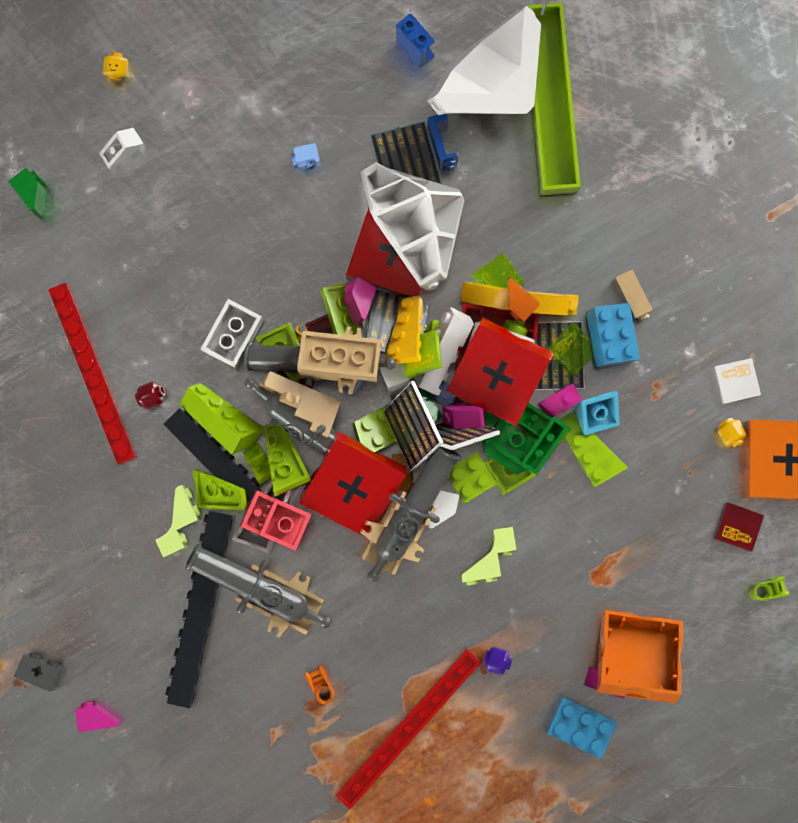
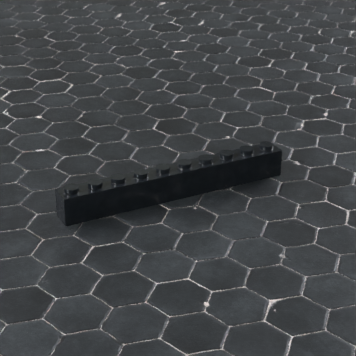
[165,511,234,708]

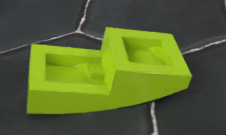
[242,442,271,485]

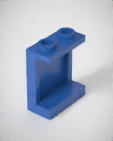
[396,13,435,68]
[427,114,458,171]

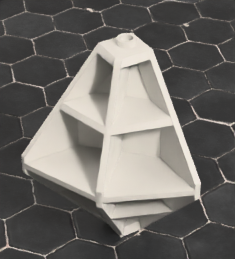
[427,6,541,115]
[360,162,464,291]

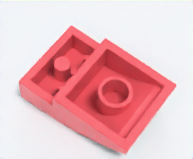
[240,490,311,551]

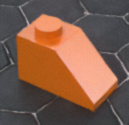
[507,276,540,321]

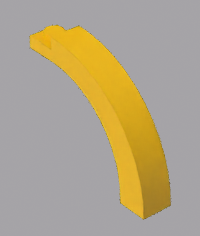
[460,282,579,315]

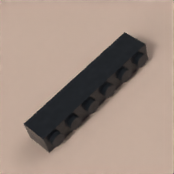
[163,408,262,505]

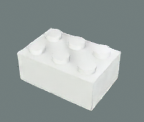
[201,299,264,370]

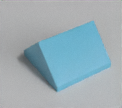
[574,391,620,435]

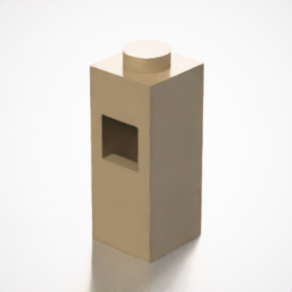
[613,269,653,322]

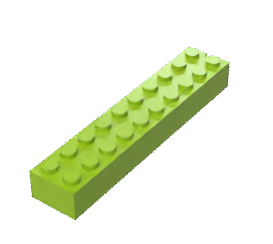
[525,2,581,196]

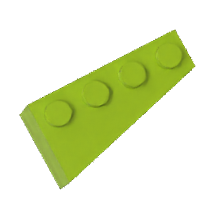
[179,383,265,454]

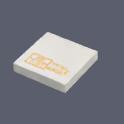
[714,358,761,404]

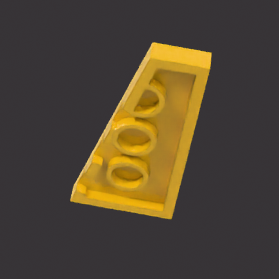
[384,296,423,364]

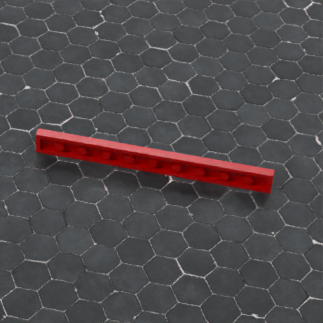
[48,282,137,465]
[336,649,481,810]

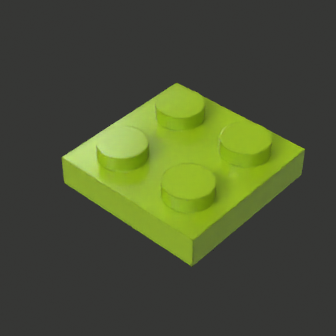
[448,451,497,504]

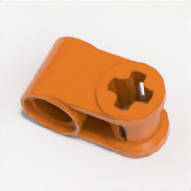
[304,664,335,704]

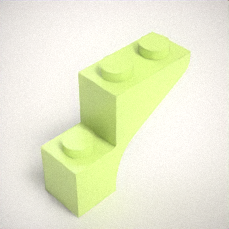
[156,485,201,558]
[461,527,517,585]

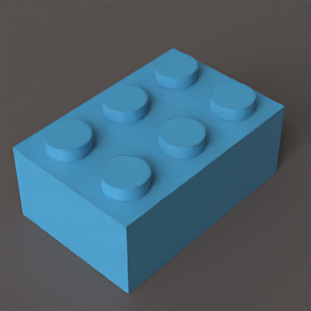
[586,303,640,368]
[545,695,618,759]

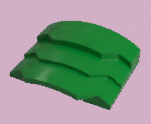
[483,403,571,475]

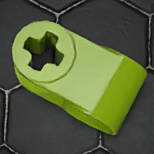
[749,575,790,601]

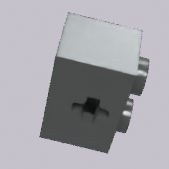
[14,652,63,692]

